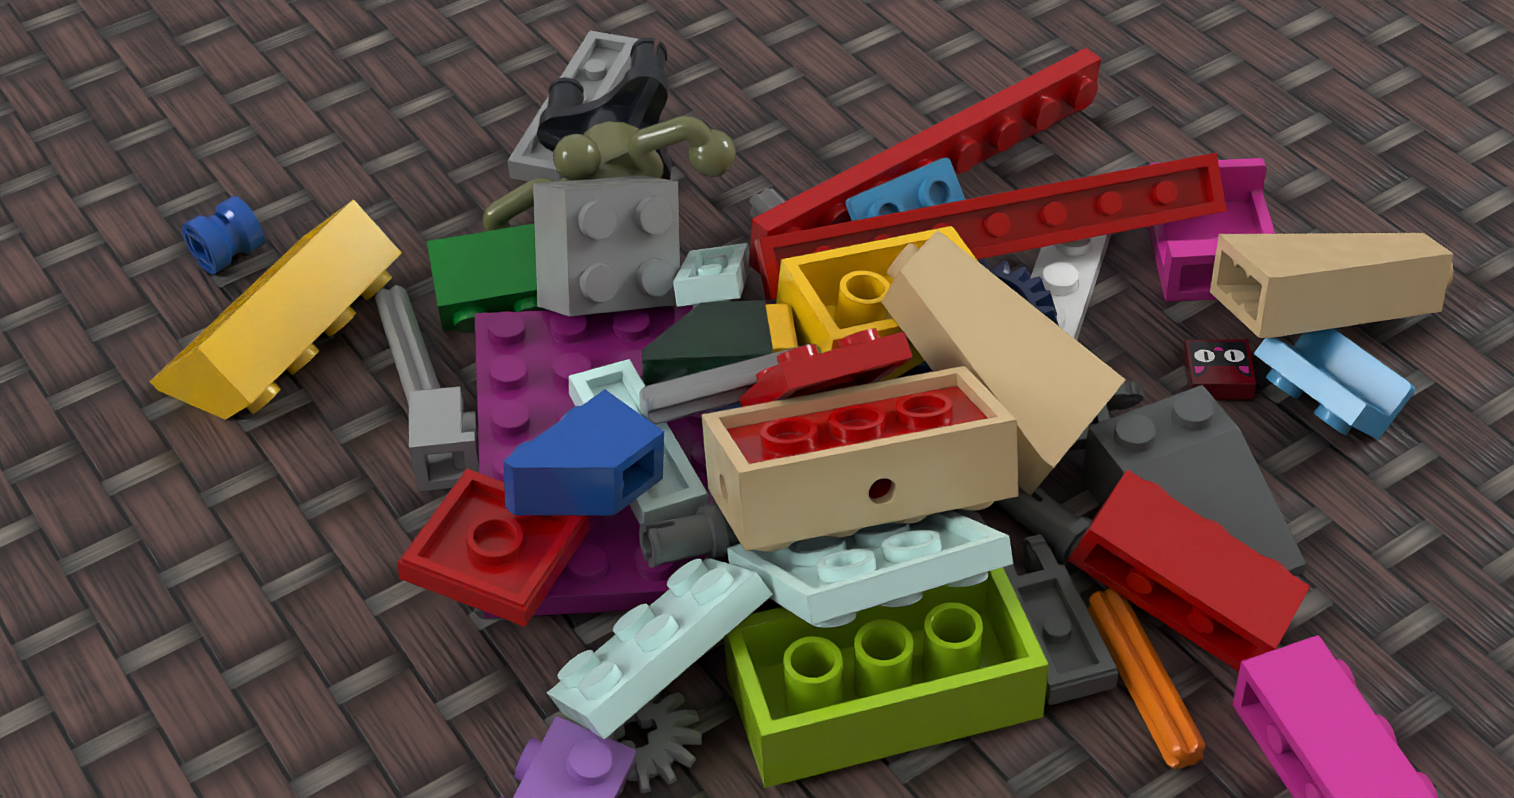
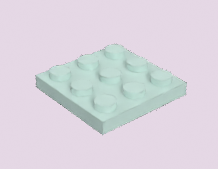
[727,510,1013,628]

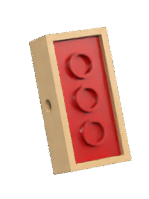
[702,366,1019,551]

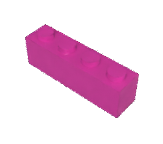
[1232,635,1438,798]

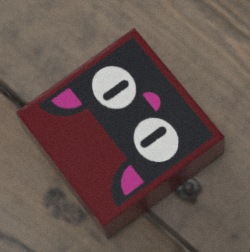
[1183,339,1256,399]

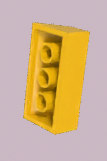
[149,199,402,420]

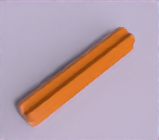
[1088,588,1206,770]

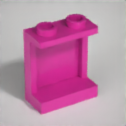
[1147,158,1275,302]

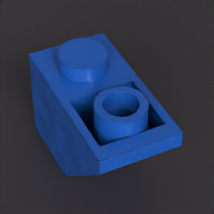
[503,389,664,515]

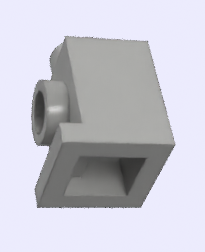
[409,386,479,491]

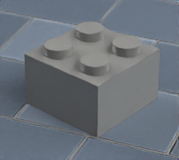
[533,175,680,316]

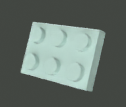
[547,557,773,739]

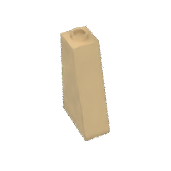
[881,230,1126,496]
[1210,233,1453,338]

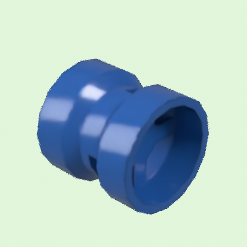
[182,196,265,275]

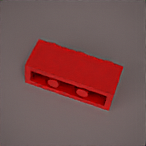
[1068,469,1310,671]

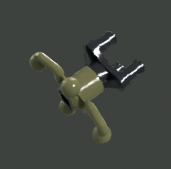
[483,38,736,231]

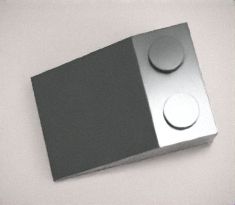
[1082,385,1306,576]

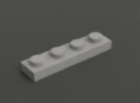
[507,30,639,182]

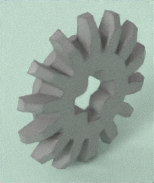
[581,691,702,794]

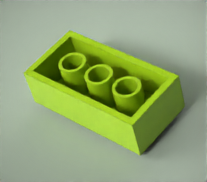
[724,567,1049,788]

